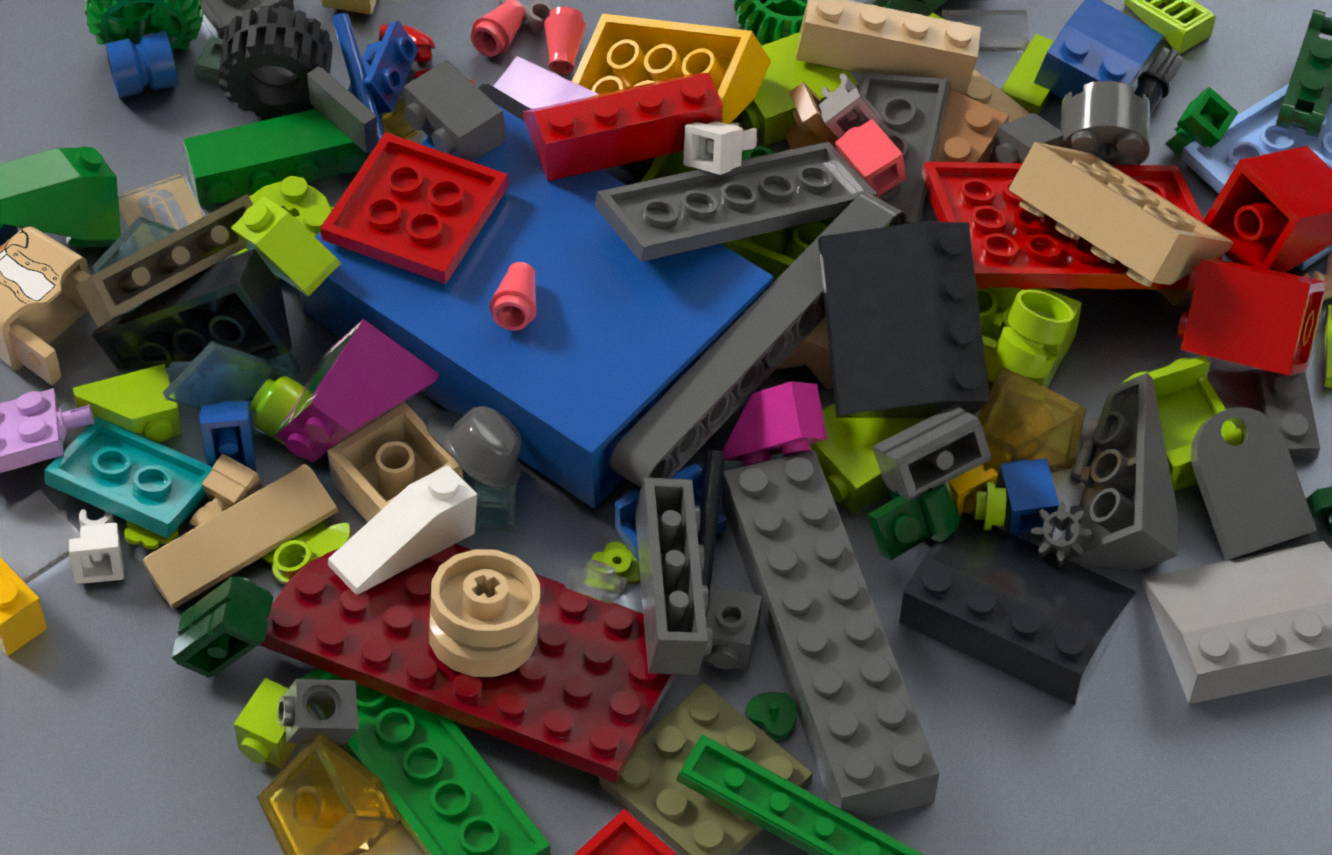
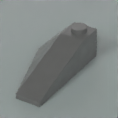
[1065,373,1178,571]

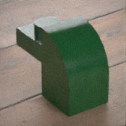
[867,481,961,560]

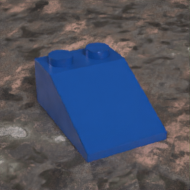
[1033,0,1164,99]

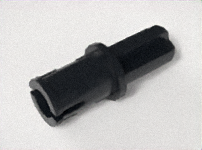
[1134,48,1183,115]

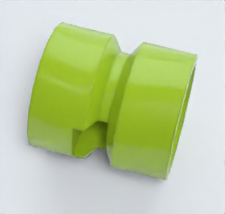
[993,289,1074,379]

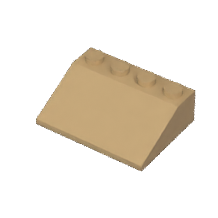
[1008,142,1234,287]

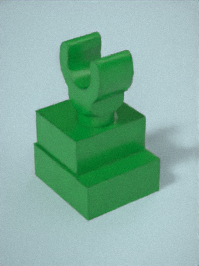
[1165,86,1239,155]

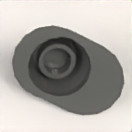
[426,406,522,489]

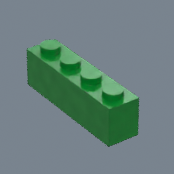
[183,109,370,207]

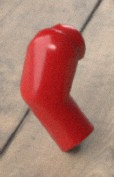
[379,24,436,63]

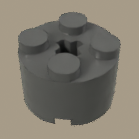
[1061,81,1150,165]

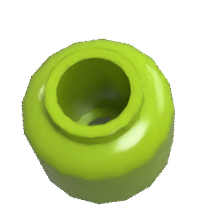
[250,376,304,445]

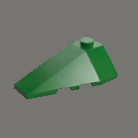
[0,146,121,247]

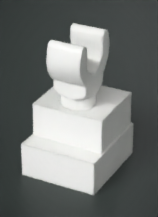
[683,121,757,175]
[69,509,124,584]

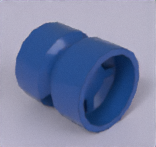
[105,31,178,99]

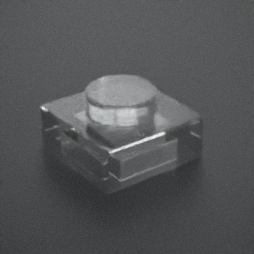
[565,560,627,603]

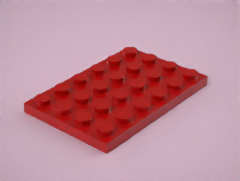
[922,162,1223,290]

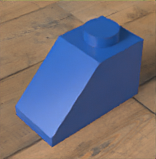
[199,401,257,472]

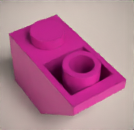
[722,381,827,466]

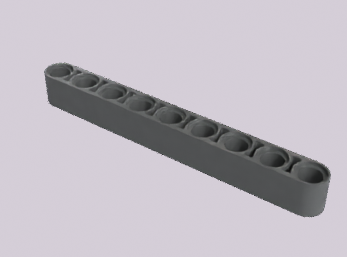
[610,192,907,488]

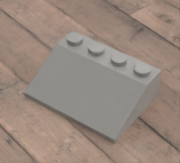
[1142,541,1332,704]

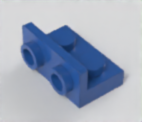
[348,21,419,114]

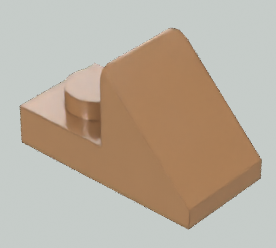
[785,82,839,150]

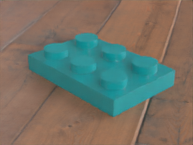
[45,417,212,538]

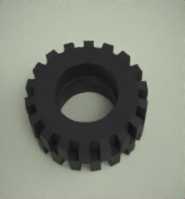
[218,5,333,118]

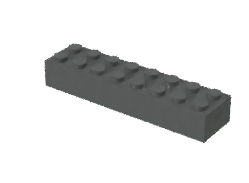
[722,450,939,821]

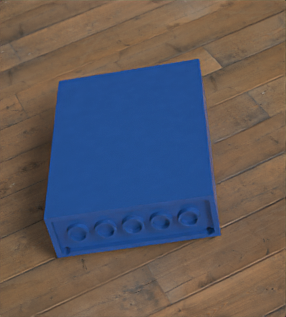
[300,104,774,509]

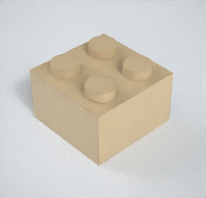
[328,402,463,523]

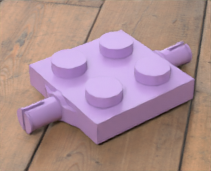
[0,388,95,473]

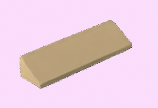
[143,464,339,609]

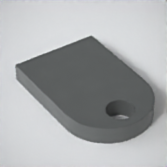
[1191,407,1317,561]

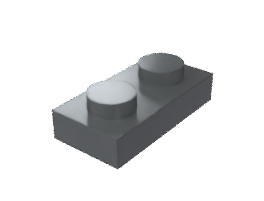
[1257,372,1320,459]

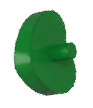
[746,692,797,741]

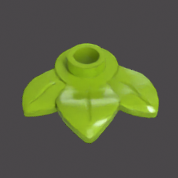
[261,521,351,585]

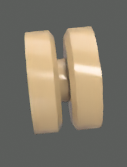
[429,549,540,677]

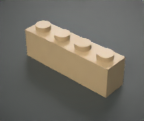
[796,0,981,94]

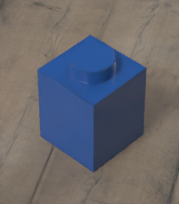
[996,458,1059,536]

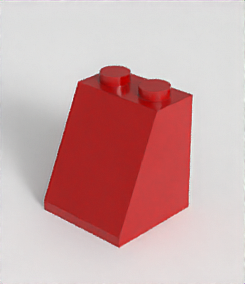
[1204,146,1332,273]
[1178,258,1327,376]

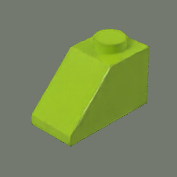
[231,196,341,297]
[72,364,183,443]

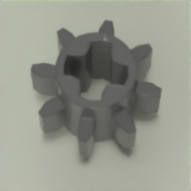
[1031,502,1092,566]

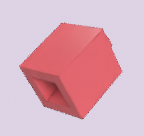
[835,119,907,197]

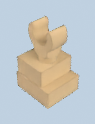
[190,454,263,527]

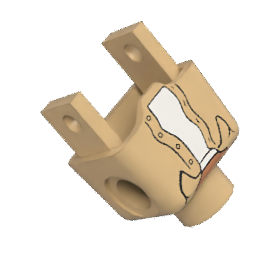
[0,227,122,386]

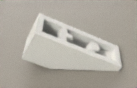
[328,465,477,595]

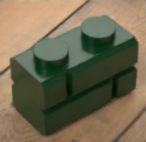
[172,576,273,678]

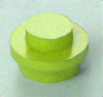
[974,482,1006,530]

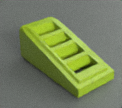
[1124,0,1216,54]

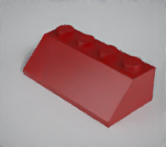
[523,73,723,181]

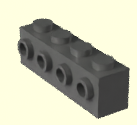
[635,478,713,675]

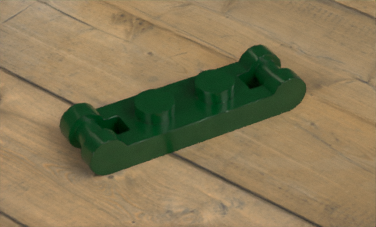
[1275,9,1332,138]

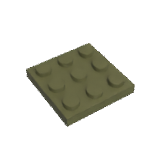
[599,682,813,855]

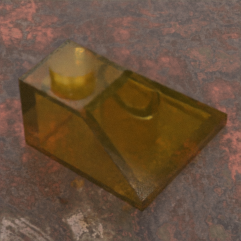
[978,367,1087,474]
[257,734,400,855]

